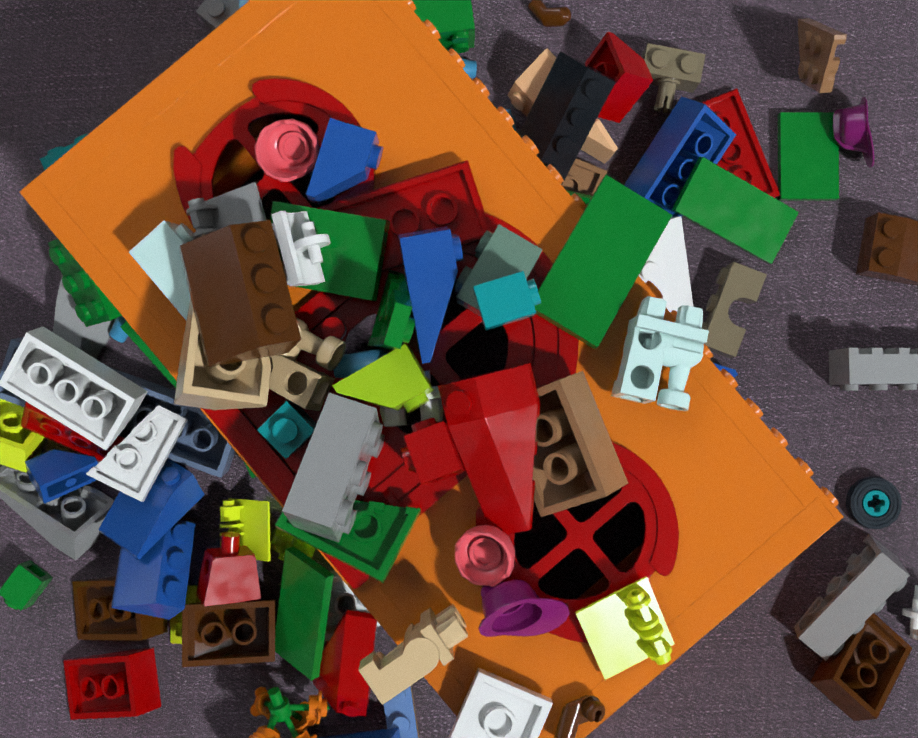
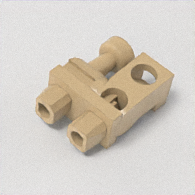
[269,318,346,411]
[359,604,468,705]

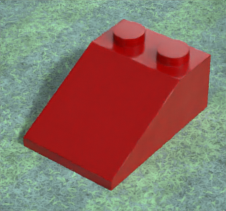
[63,648,162,720]

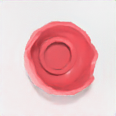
[254,118,320,182]
[455,524,515,587]

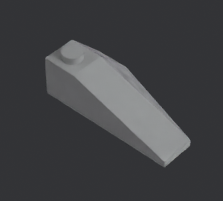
[53,276,115,359]
[0,465,114,561]

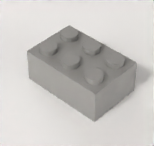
[282,393,385,543]

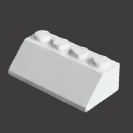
[639,216,694,312]
[0,327,148,450]

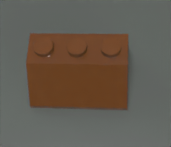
[179,220,301,367]

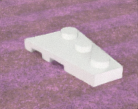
[86,405,188,502]

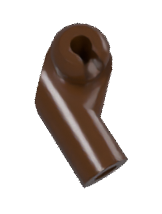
[528,0,571,27]
[554,695,605,738]

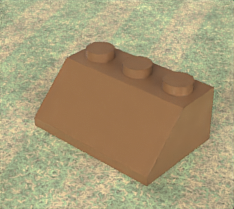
[533,371,628,517]

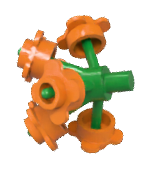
[249,687,330,738]

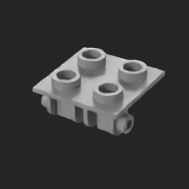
[186,182,266,239]

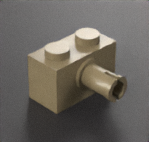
[641,43,706,113]

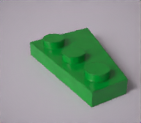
[275,500,421,583]

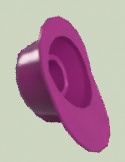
[833,97,874,168]
[478,580,570,637]

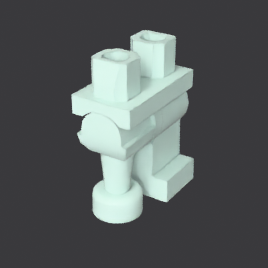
[611,296,709,411]

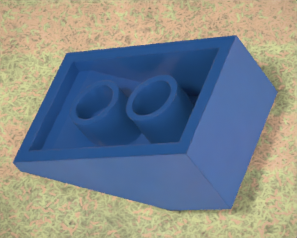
[398,226,463,364]
[99,459,205,559]

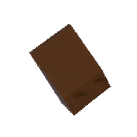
[856,212,918,286]
[72,576,168,641]
[182,596,275,667]
[810,613,912,721]

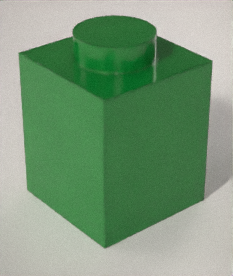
[0,560,53,611]

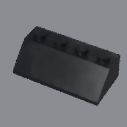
[519,51,615,185]

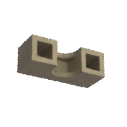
[702,262,767,358]

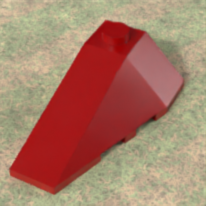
[438,363,540,534]
[313,610,377,717]

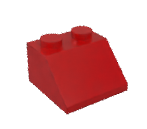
[585,31,653,123]

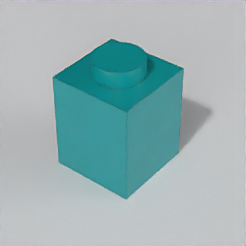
[473,271,541,330]
[257,400,317,459]

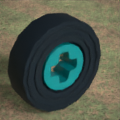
[846,476,902,529]

